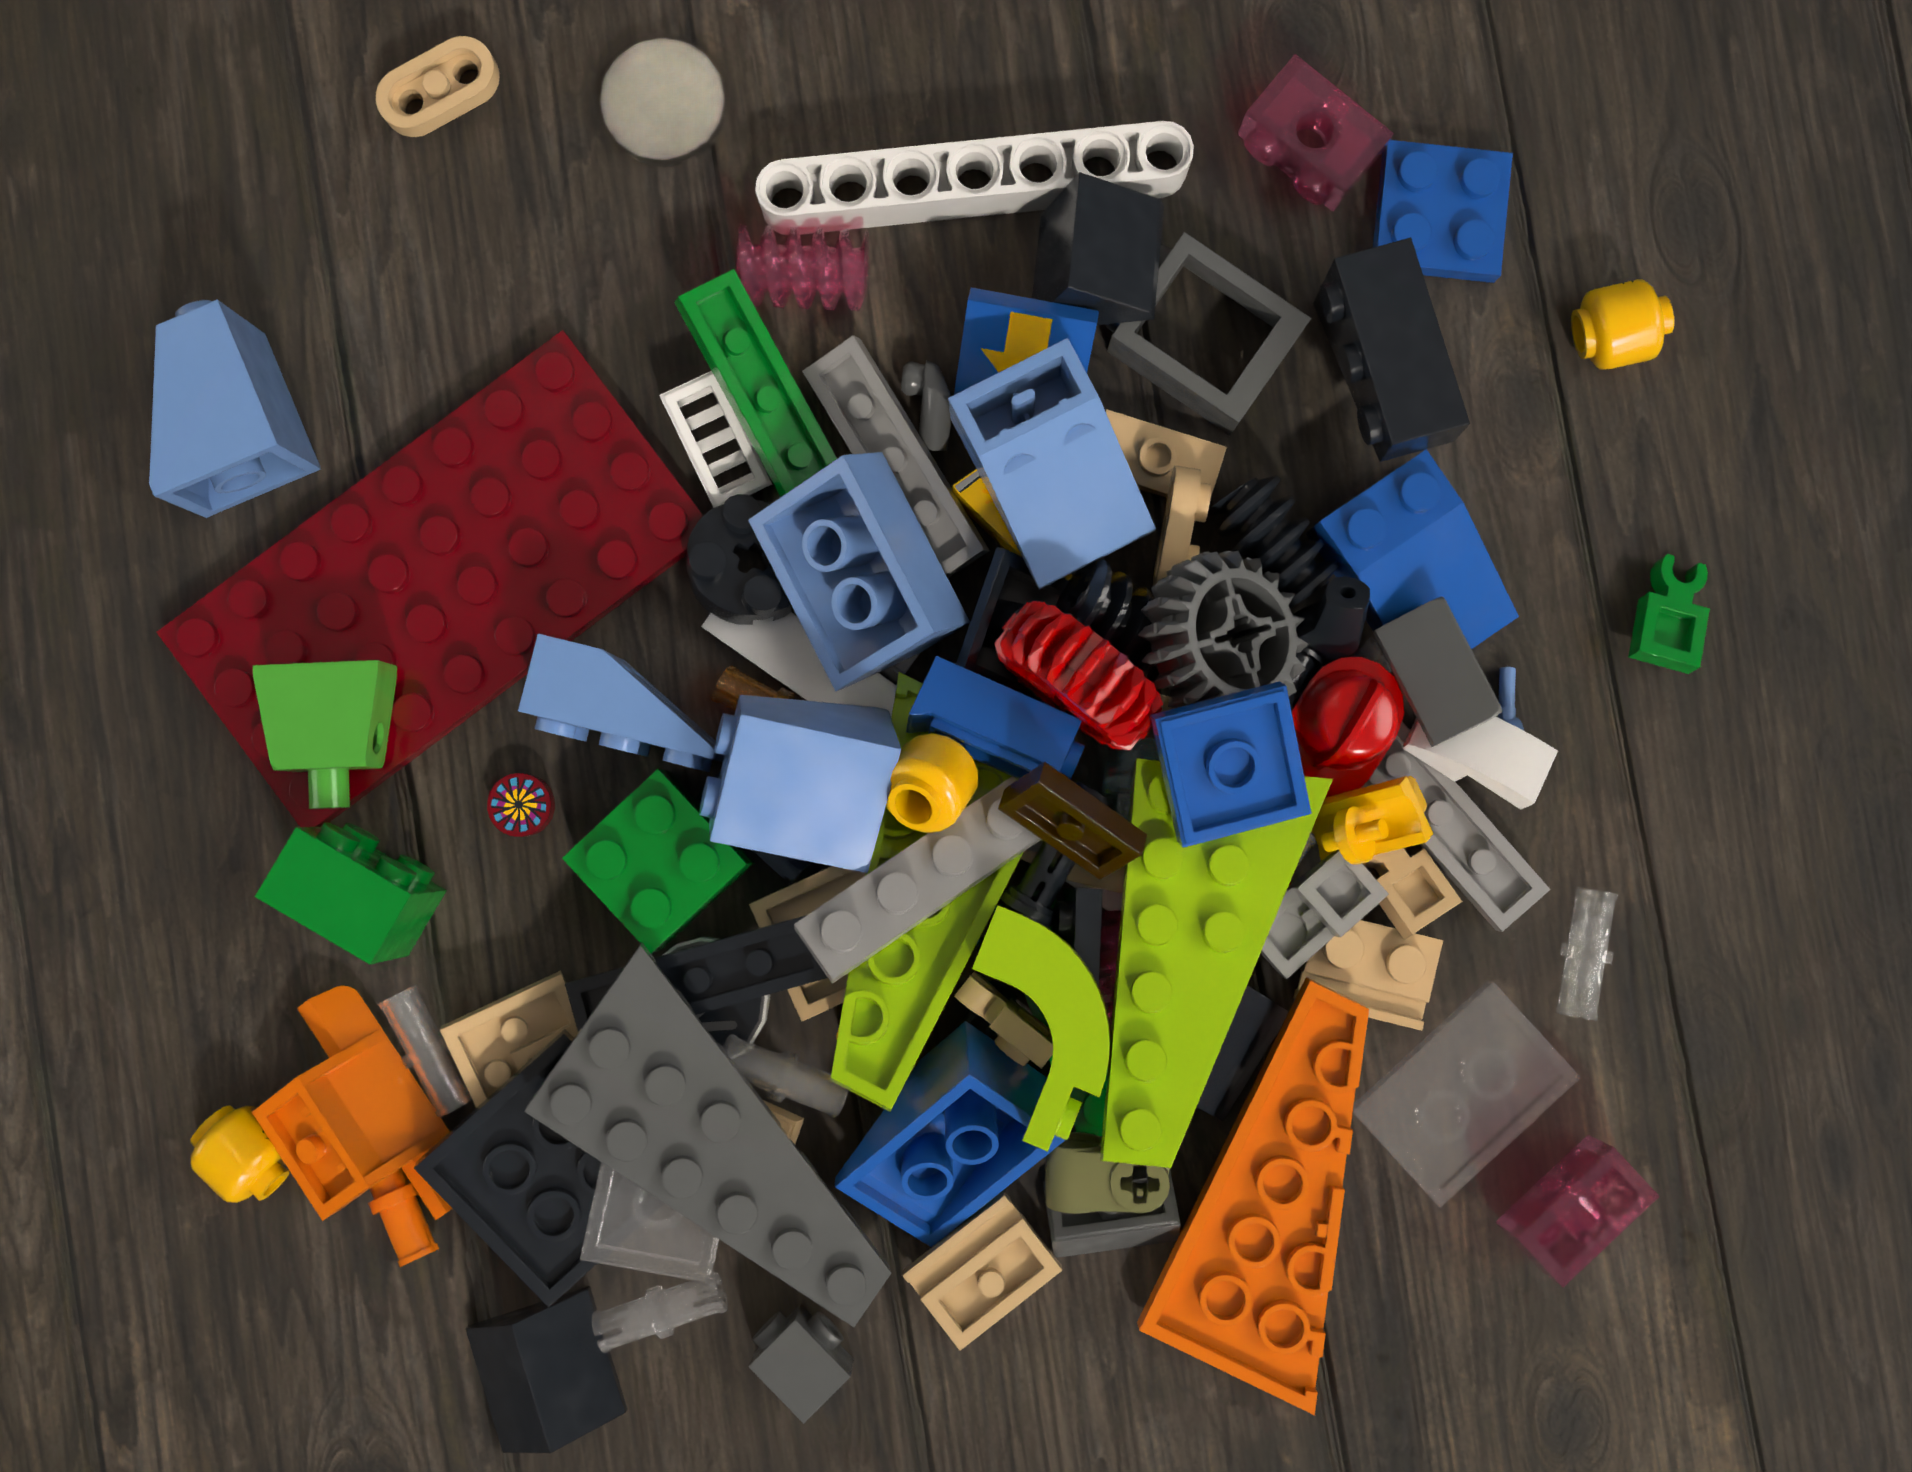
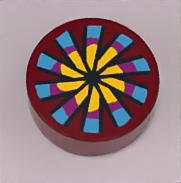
[487,773,555,837]

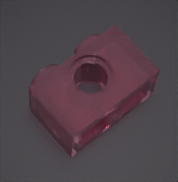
[1238,54,1394,212]

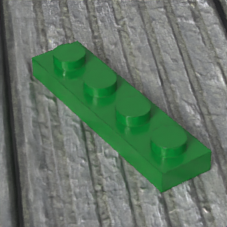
[674,269,837,497]

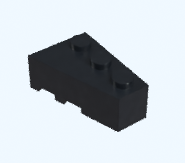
[1313,237,1470,462]

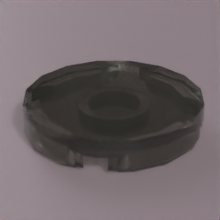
[600,38,727,168]

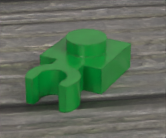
[1628,554,1710,674]

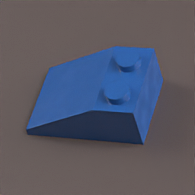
[1306,449,1519,649]
[835,1021,1065,1247]

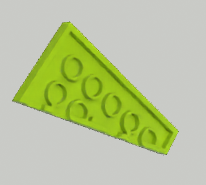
[831,672,1024,1112]
[1100,759,1333,1168]

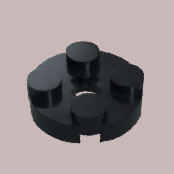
[686,494,794,625]

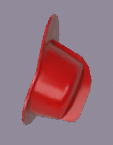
[1291,657,1404,798]

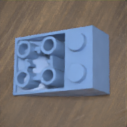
[948,338,1156,589]
[518,634,724,772]

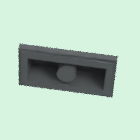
[1373,596,1502,747]
[1043,1167,1181,1257]

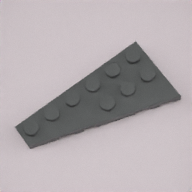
[524,942,891,1327]

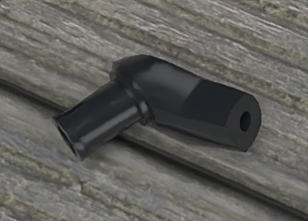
[1289,576,1370,711]

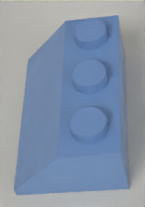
[748,452,970,691]

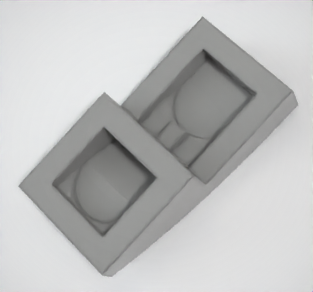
[1261,850,1389,979]

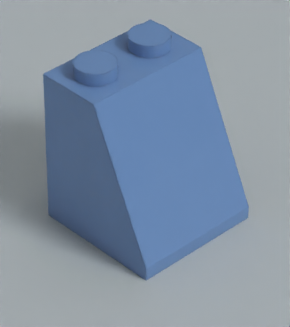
[149,299,321,518]
[699,695,901,873]

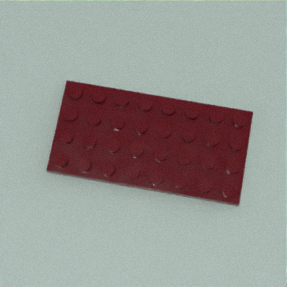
[156,330,703,827]

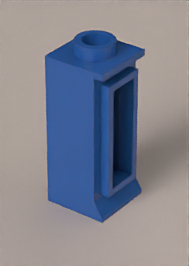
[906,656,1085,779]

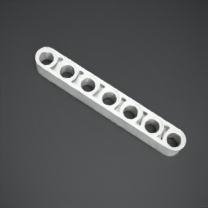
[755,121,1194,235]

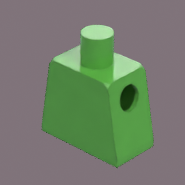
[253,660,397,809]

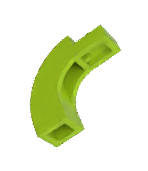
[972,905,1110,1152]

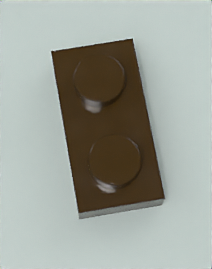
[998,762,1147,880]

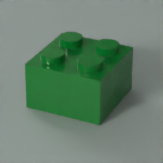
[562,769,755,954]
[255,822,447,965]

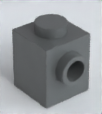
[748,1304,854,1424]

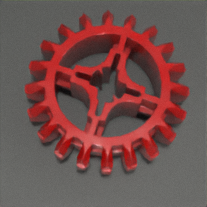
[994,601,1163,750]

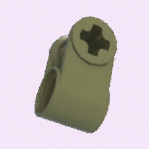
[1045,1132,1170,1214]

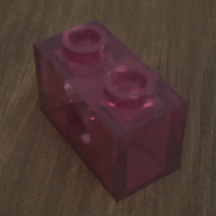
[1496,1135,1660,1287]

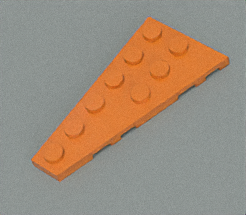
[1137,977,1369,1415]

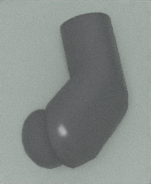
[901,360,951,451]

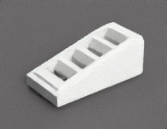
[659,371,772,508]

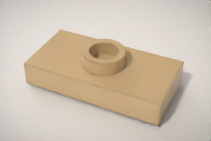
[1106,409,1227,498]

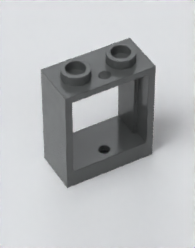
[1106,232,1311,435]

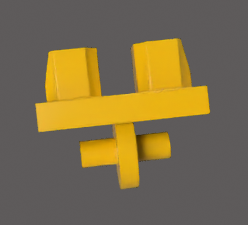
[1312,776,1433,865]

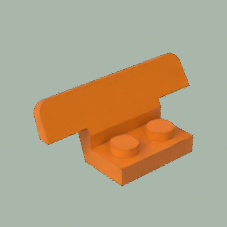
[252,985,452,1221]

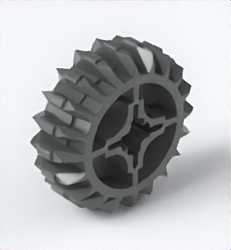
[1138,551,1309,708]

